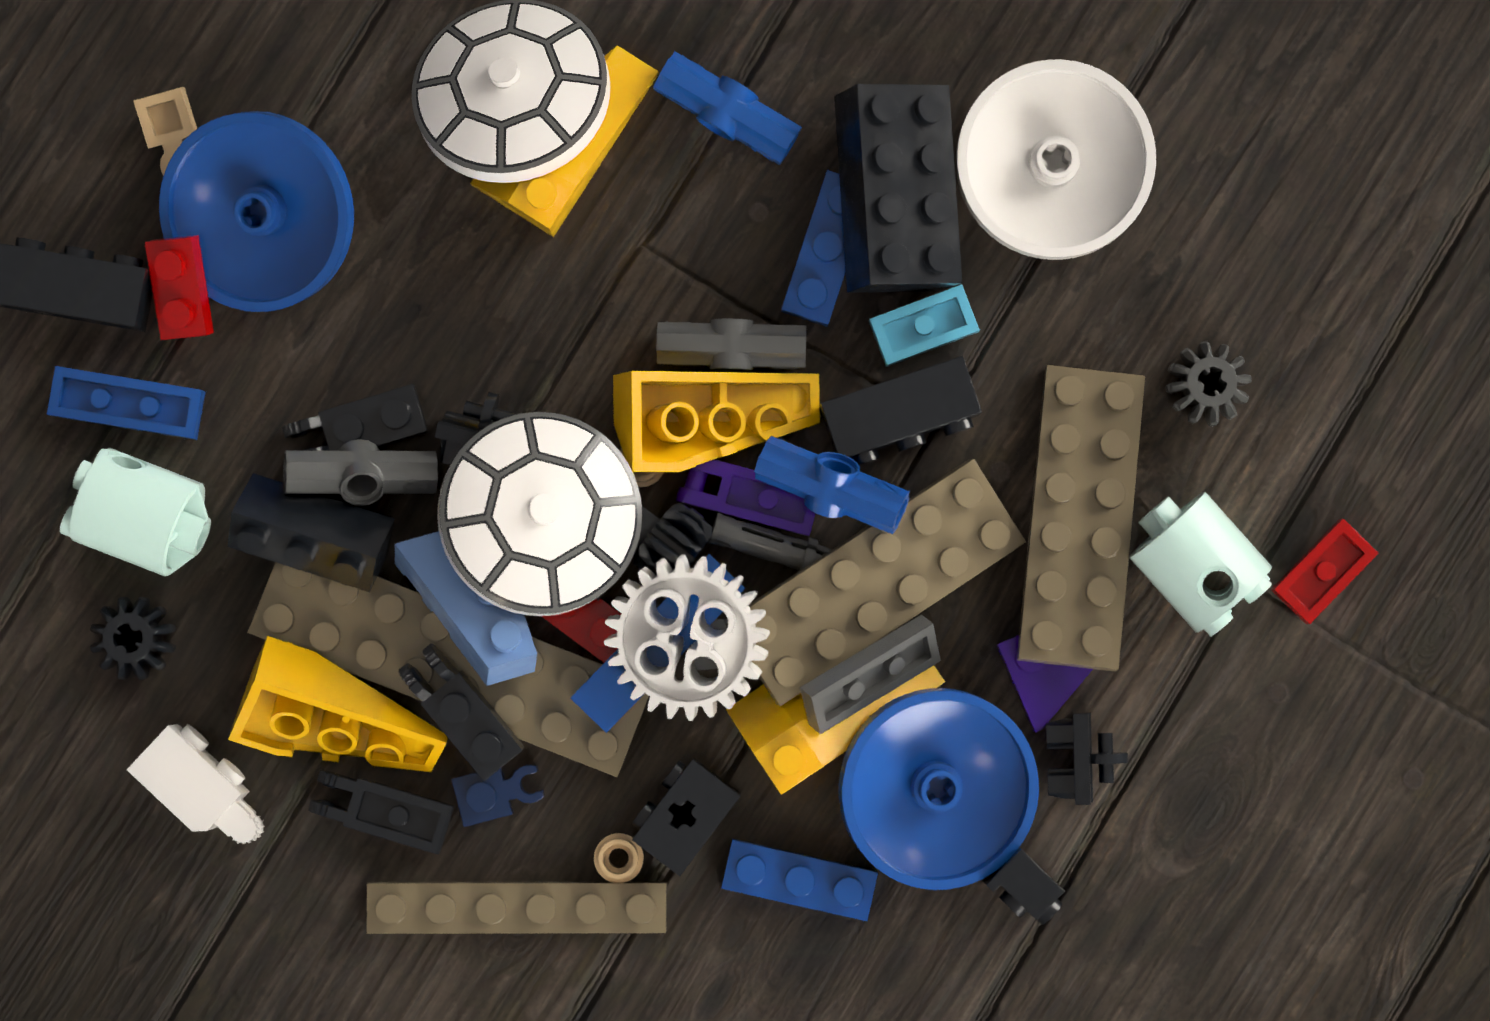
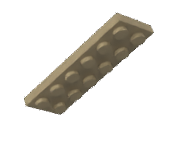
[1017,365,1145,672]
[724,459,1026,706]

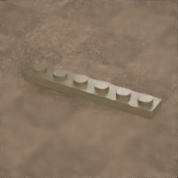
[367,881,667,934]

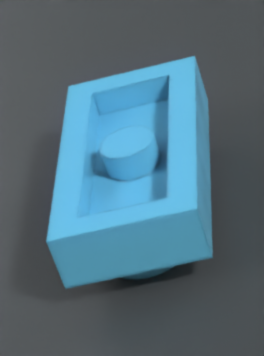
[869,284,980,367]

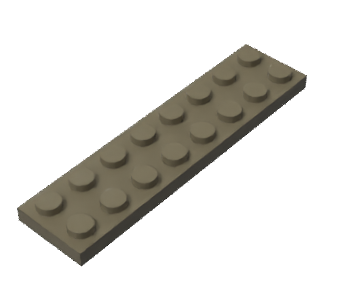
[247,562,649,777]

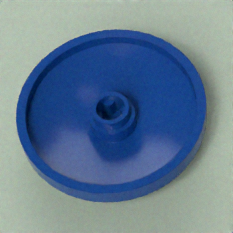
[159,111,354,312]
[838,688,1039,890]

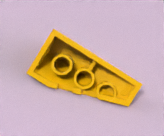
[470,45,659,237]
[613,371,820,472]
[228,636,448,772]
[726,665,945,795]

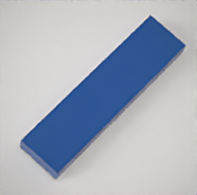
[570,554,745,733]

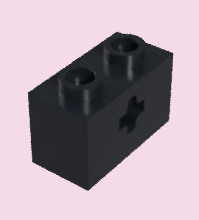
[631,757,741,876]

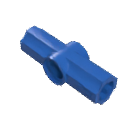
[653,52,802,165]
[754,436,910,534]

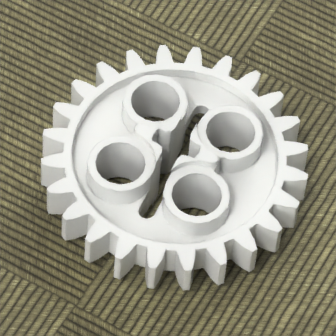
[604,555,770,721]

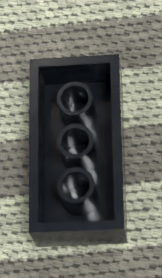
[834,84,962,293]

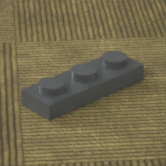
[800,614,941,734]

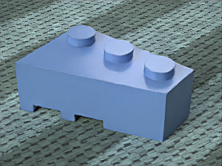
[395,531,537,686]

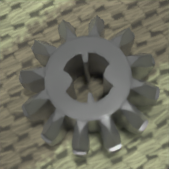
[1165,341,1252,426]

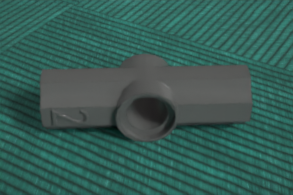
[656,318,806,372]
[283,439,438,506]

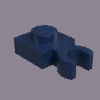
[452,764,545,827]

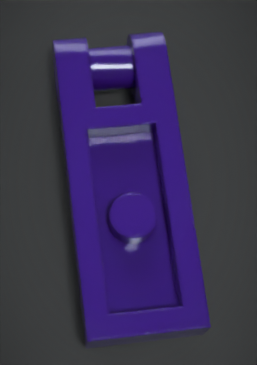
[676,459,816,537]

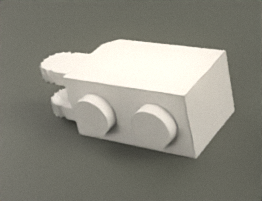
[127,724,265,845]

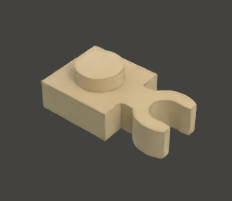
[134,87,197,176]

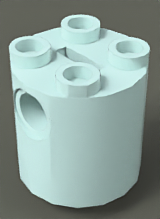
[60,448,211,576]
[1129,492,1272,636]

